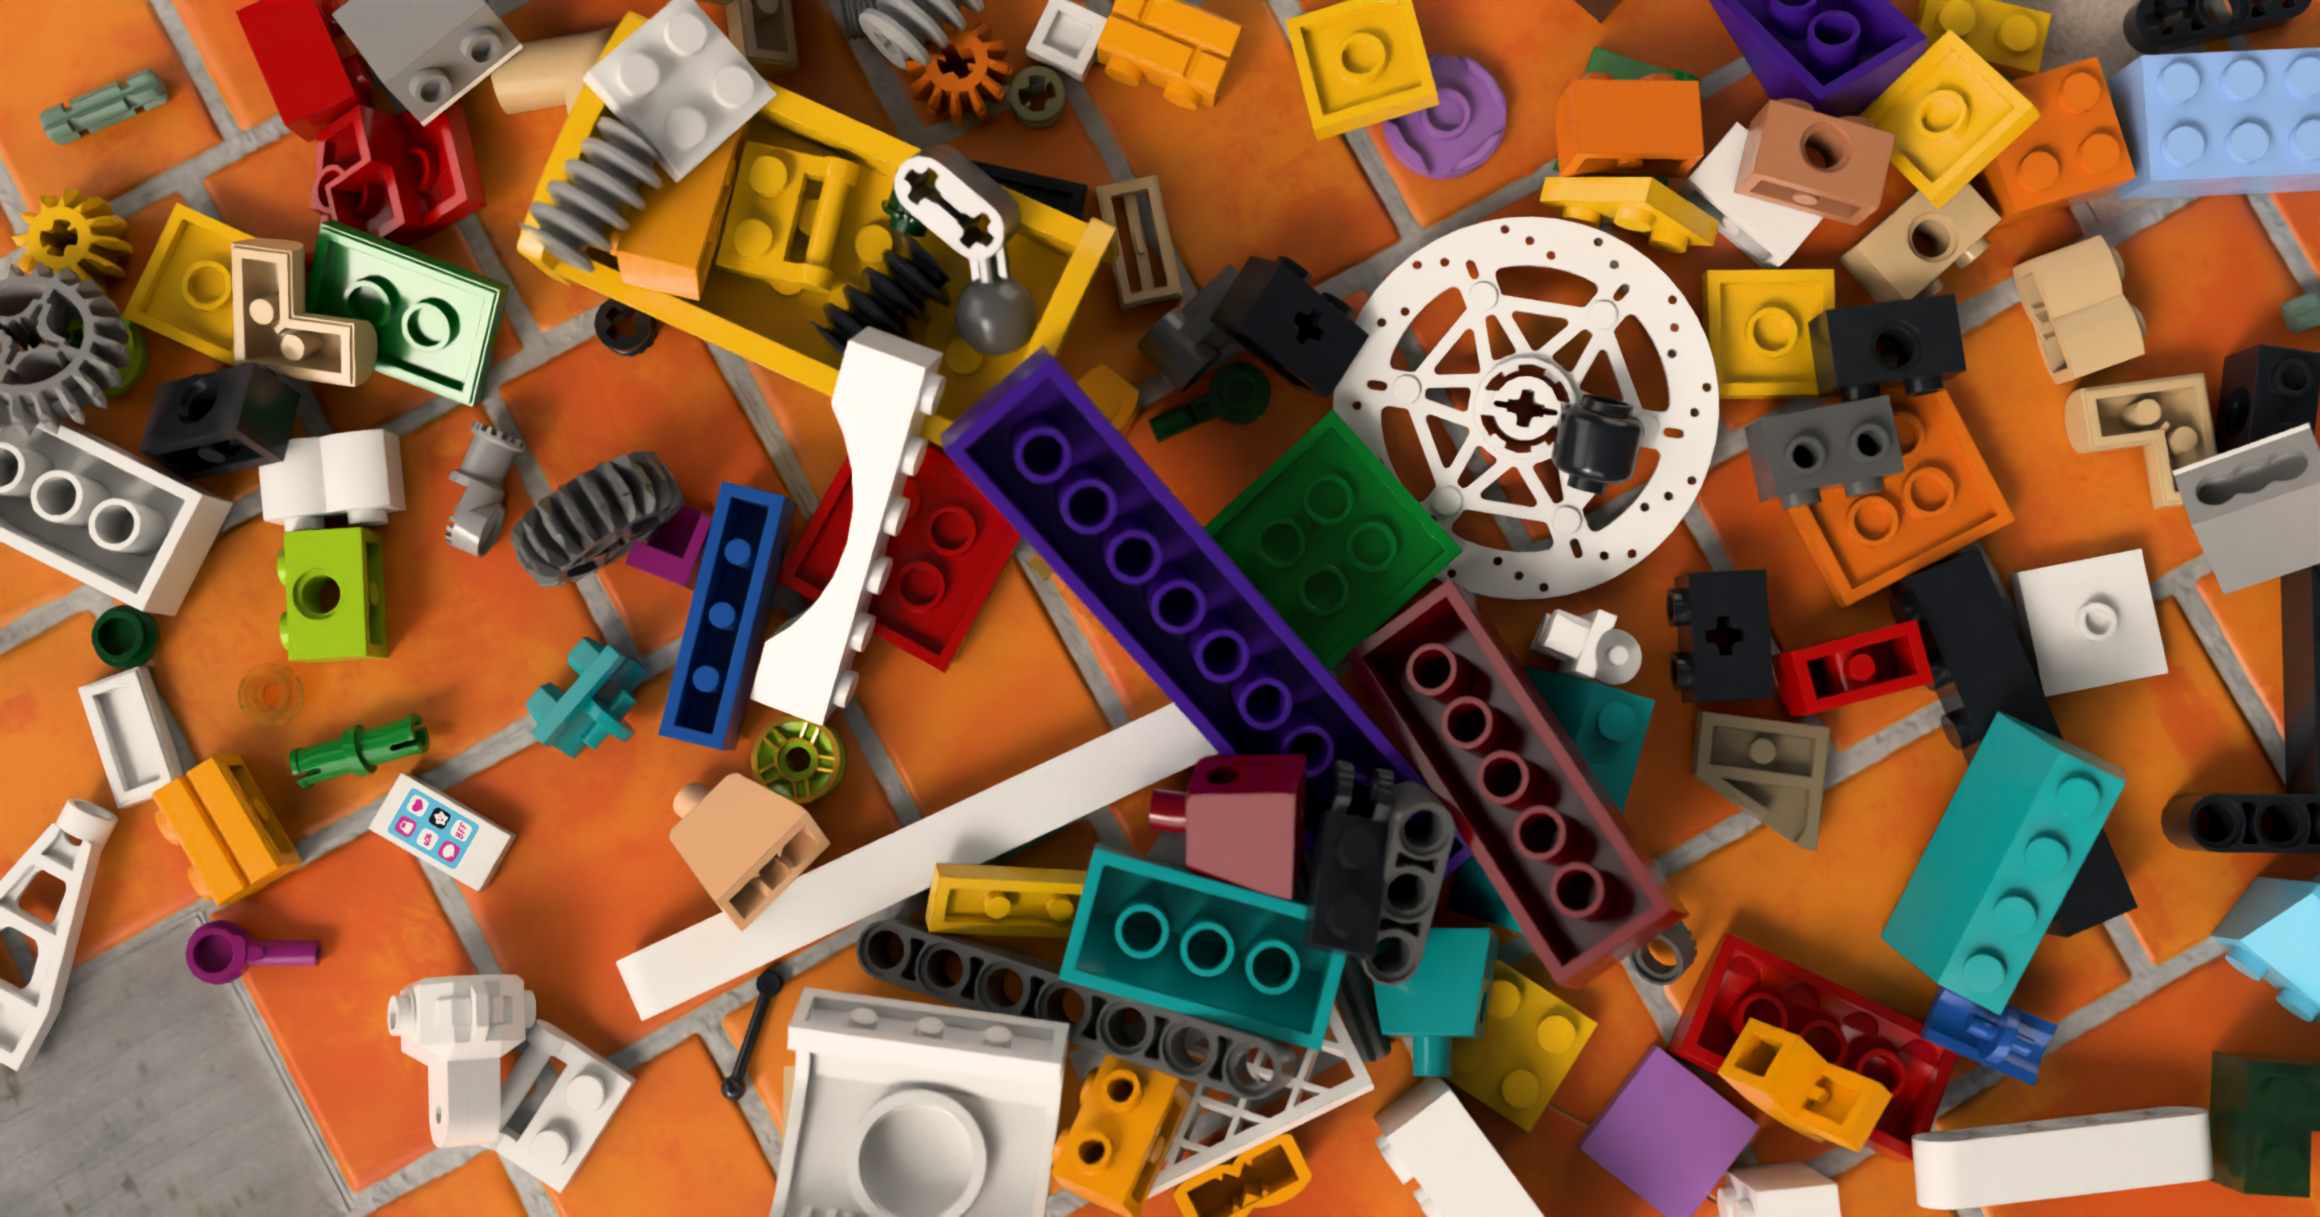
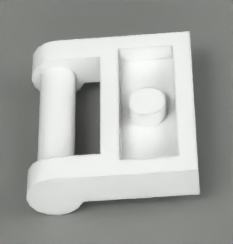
[481,1019,637,1193]

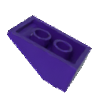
[1709,0,1928,118]

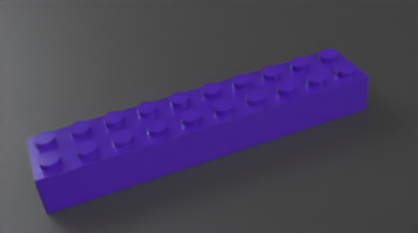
[940,345,1473,892]

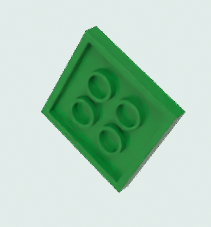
[1204,409,1463,671]

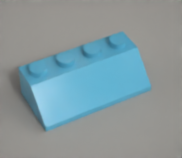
[2210,876,2320,1024]

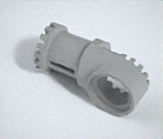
[445,421,528,558]

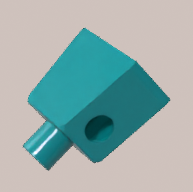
[1373,928,1499,1077]

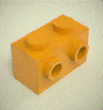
[1050,1054,1192,1217]

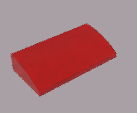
[1666,932,1958,1163]

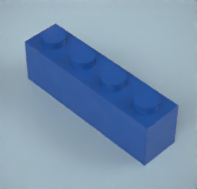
[658,481,797,751]

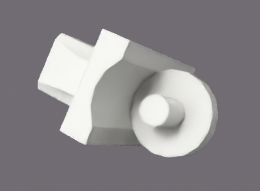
[1530,609,1642,686]

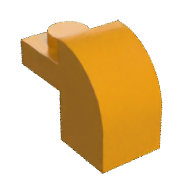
[1718,1017,1892,1153]

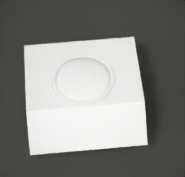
[769,987,1070,1217]

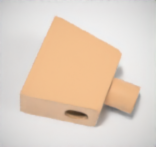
[669,773,831,932]

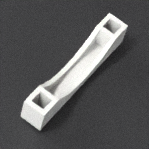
[750,326,946,726]

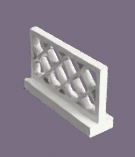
[1068,1004,1375,1199]

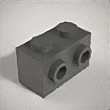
[1745,395,1905,510]

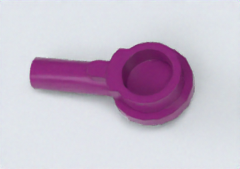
[185,920,322,985]

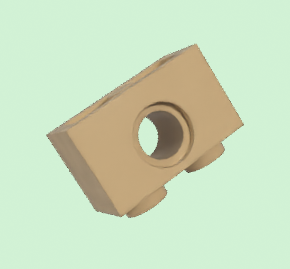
[1837,183,2002,303]

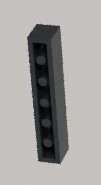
[1889,548,2138,938]

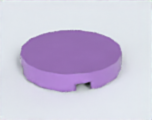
[1382,53,1507,180]

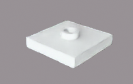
[2009,549,2169,697]

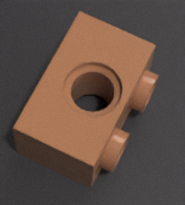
[1734,98,1896,226]

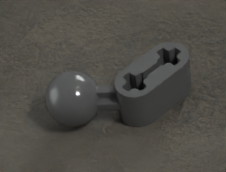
[894,143,1038,357]

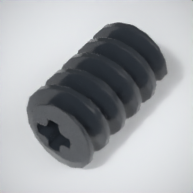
[809,232,952,359]

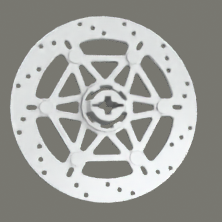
[1333,217,1719,600]

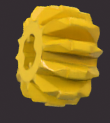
[11,189,135,294]

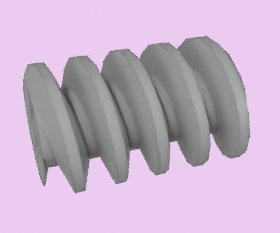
[858,0,985,70]
[518,116,663,274]

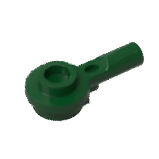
[1148,361,1271,443]

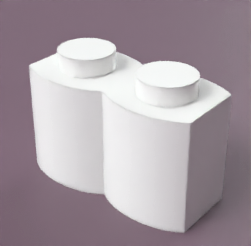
[259,429,406,532]

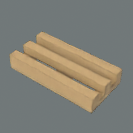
[1096,175,1183,313]

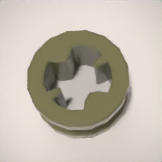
[1009,66,1066,129]

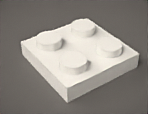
[583,0,777,183]

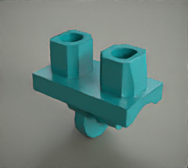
[525,637,650,759]

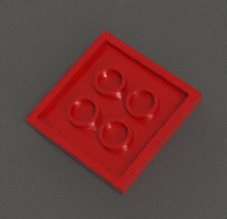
[777,445,1023,674]

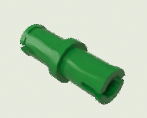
[289,713,430,788]

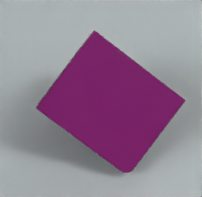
[625,505,713,591]

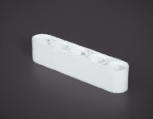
[1912,1106,2214,1209]

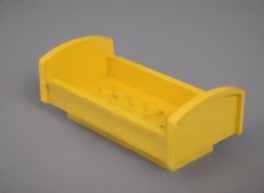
[517,11,1119,447]

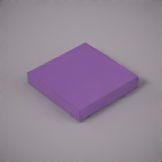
[1576,1044,1760,1217]

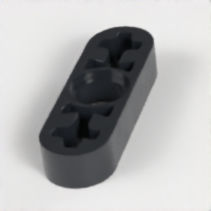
[2123,0,2312,54]

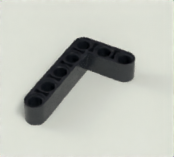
[2161,564,2320,853]

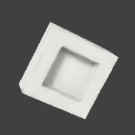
[1026,0,1107,82]

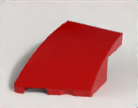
[305,98,487,272]

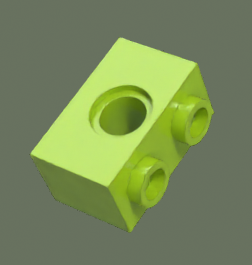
[277,527,388,663]

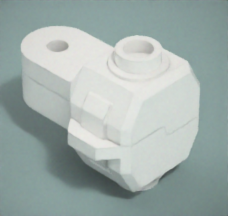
[387,974,536,1148]

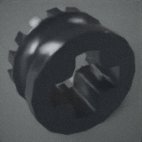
[594,298,658,357]

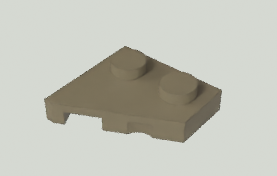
[1690,711,1830,851]

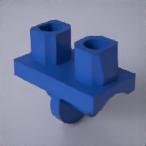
[1919,985,2058,1086]

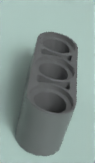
[1357,781,1455,986]

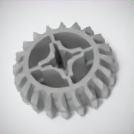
[0,261,130,437]

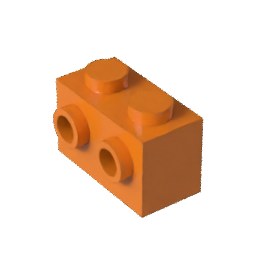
[1555,72,1704,178]

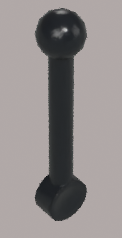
[721,971,783,1101]

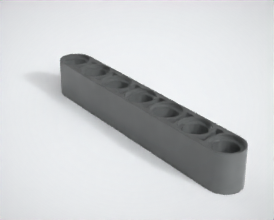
[856,918,1296,1100]

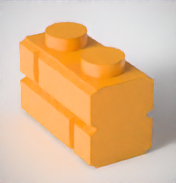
[1097,0,1243,110]
[151,754,303,906]

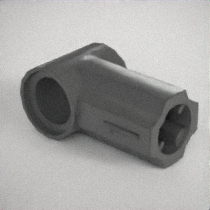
[1137,264,1240,392]

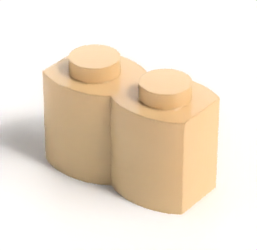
[2012,234,2147,385]

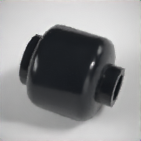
[1551,394,1645,494]

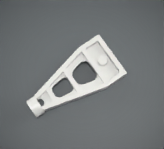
[0,798,119,1071]

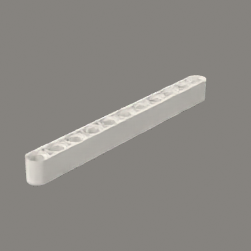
[616,703,1218,1021]

